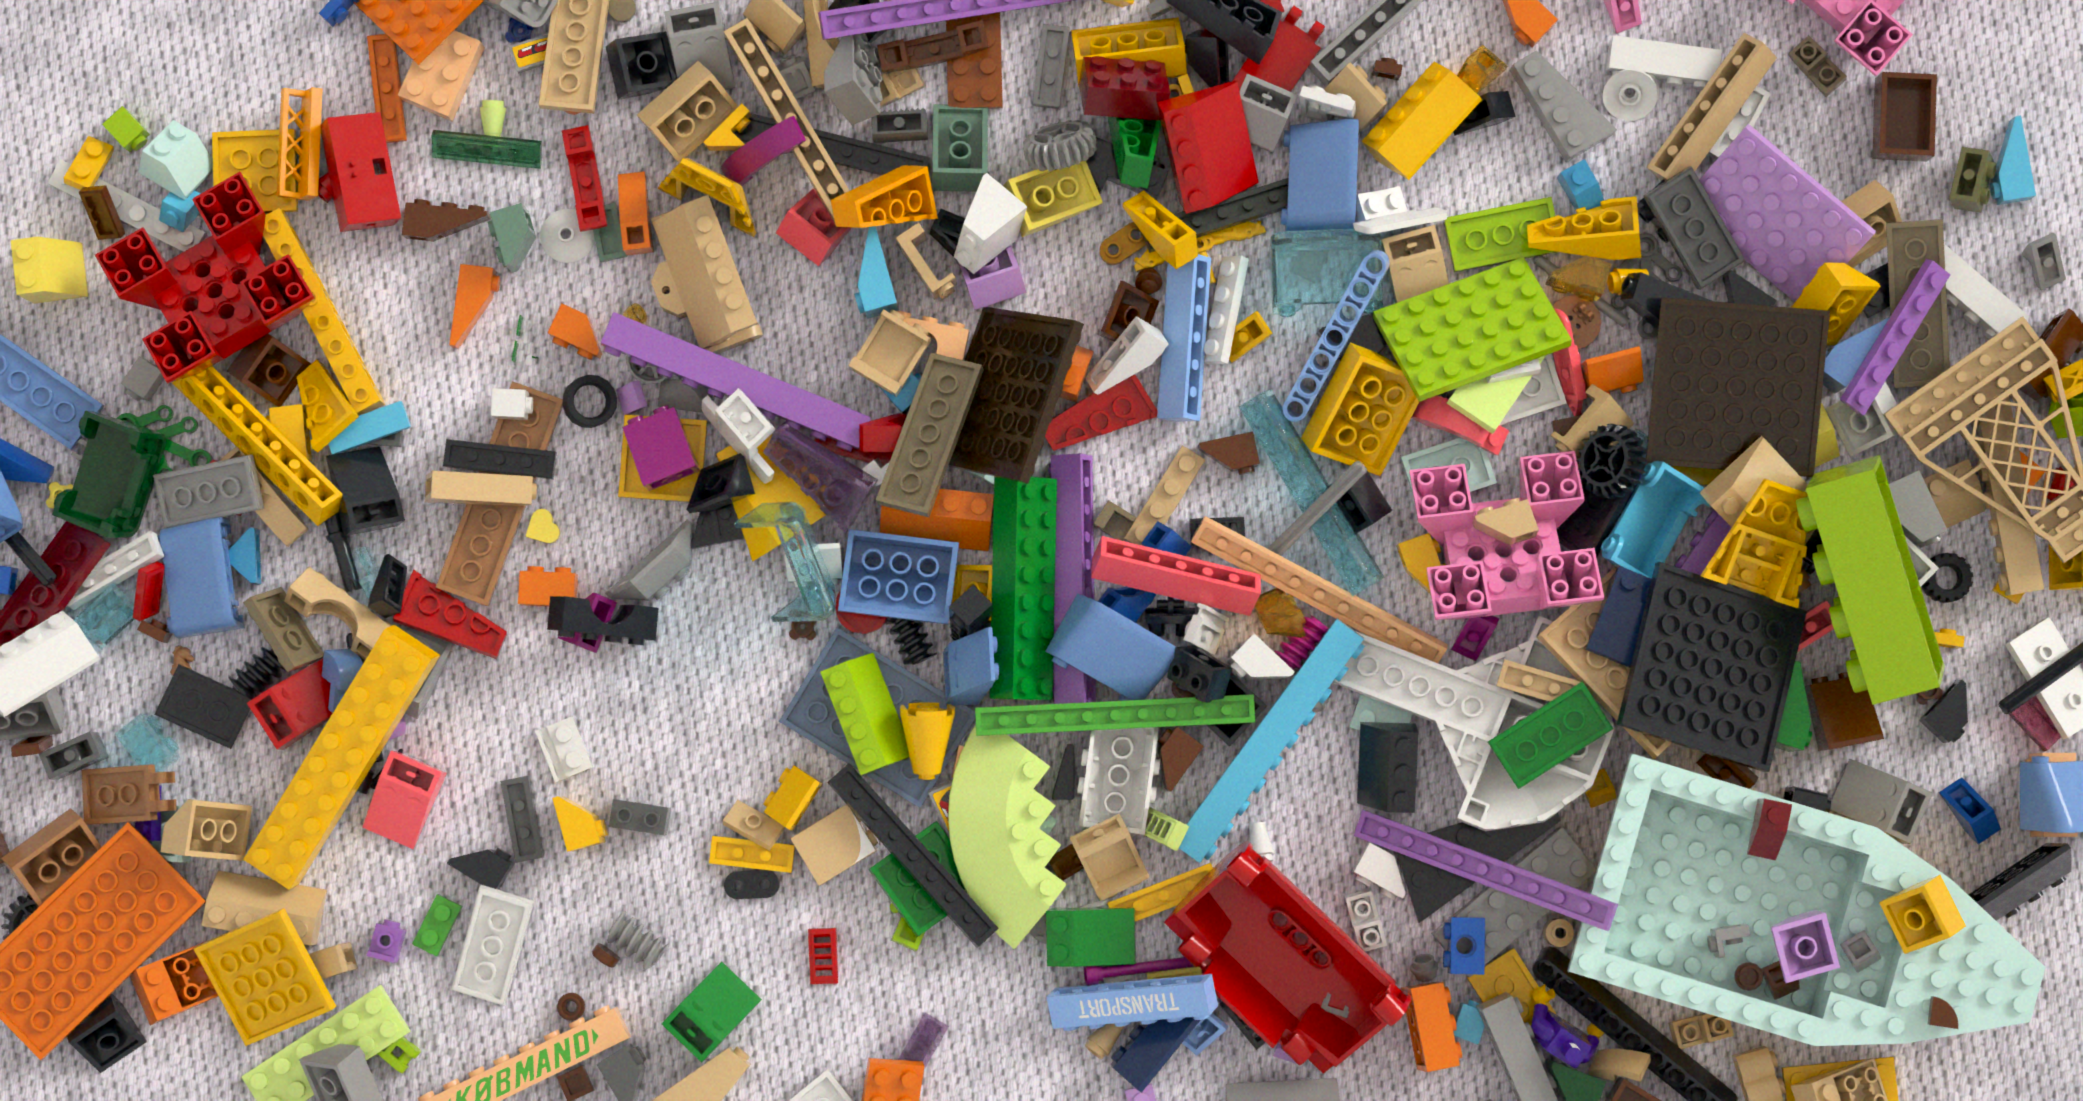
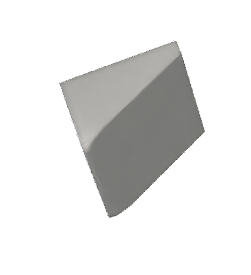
[1840,930,1881,972]

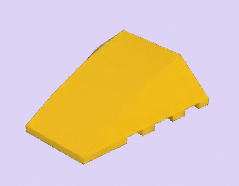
[657,158,757,237]
[716,434,845,562]
[1700,478,1809,608]

